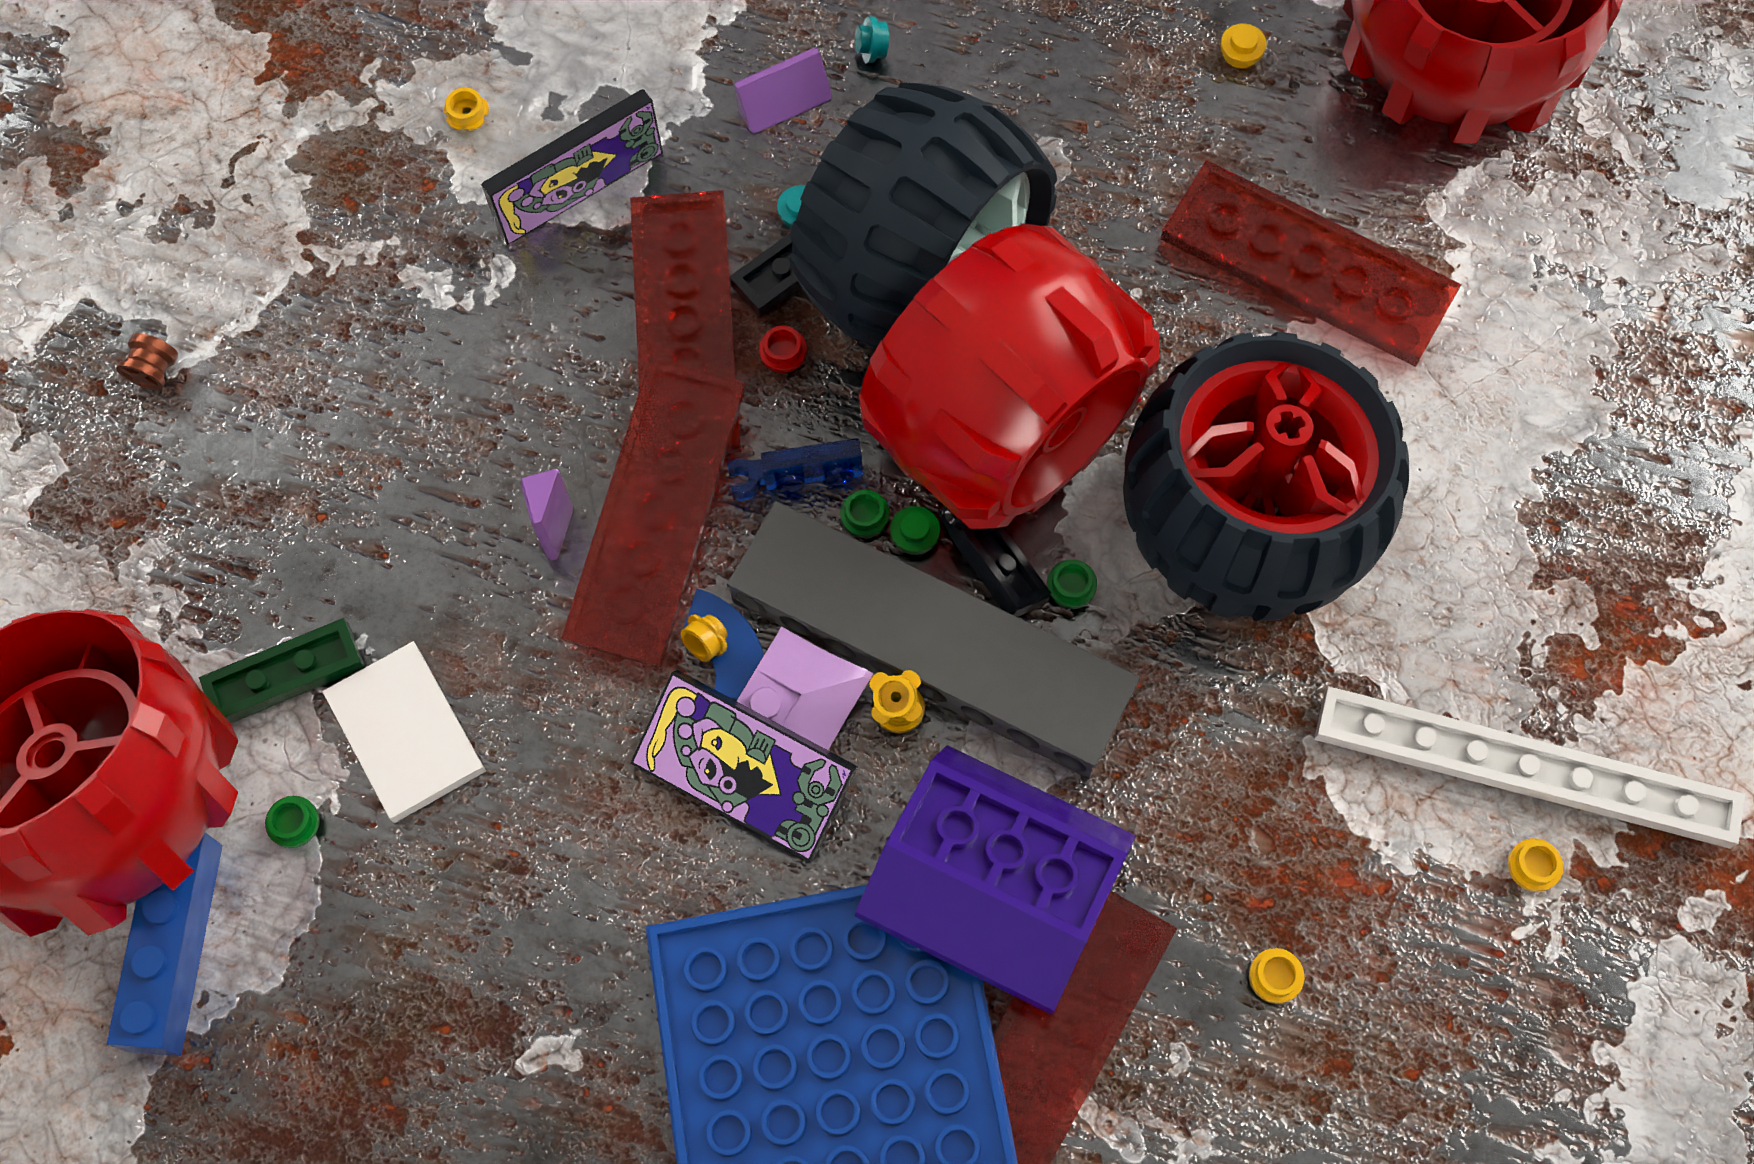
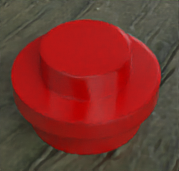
[759,325,807,373]

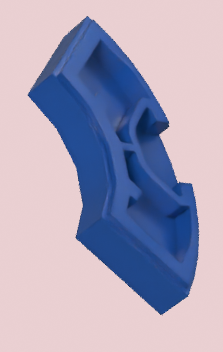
[683,588,764,701]

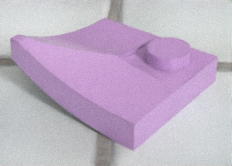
[737,626,873,750]

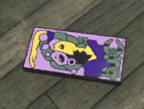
[481,89,663,246]
[630,670,858,862]

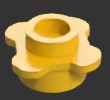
[869,670,923,724]

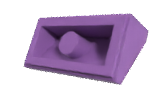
[734,47,832,133]
[520,469,573,561]

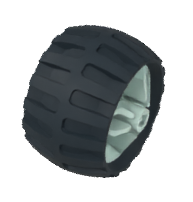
[789,83,1057,350]

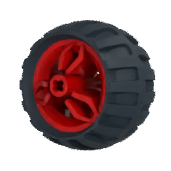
[1123,332,1409,621]

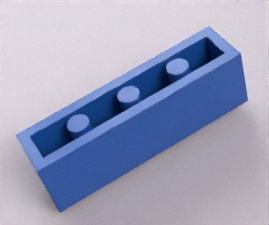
[106,832,223,1057]

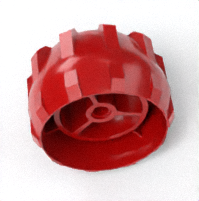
[1342,0,1623,144]
[858,223,1159,529]
[0,609,238,937]

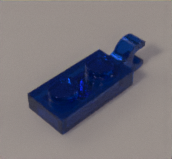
[727,438,863,501]

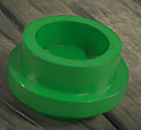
[840,490,890,538]
[890,506,940,555]
[1047,559,1097,609]
[265,796,319,848]

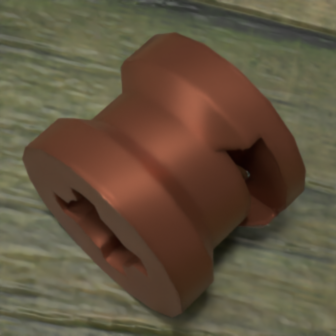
[116,333,178,391]

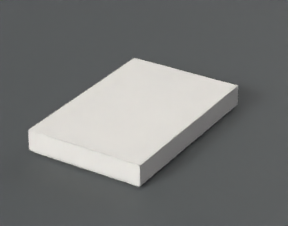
[322,641,486,823]

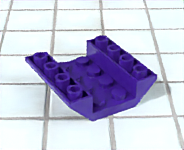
[855,745,1136,1015]

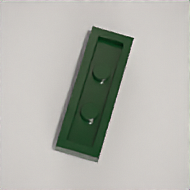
[199,618,365,723]

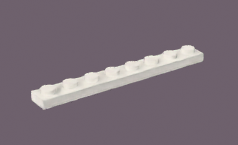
[1314,686,1745,849]

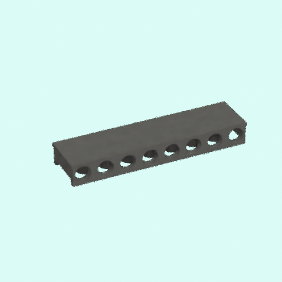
[727,501,1140,779]

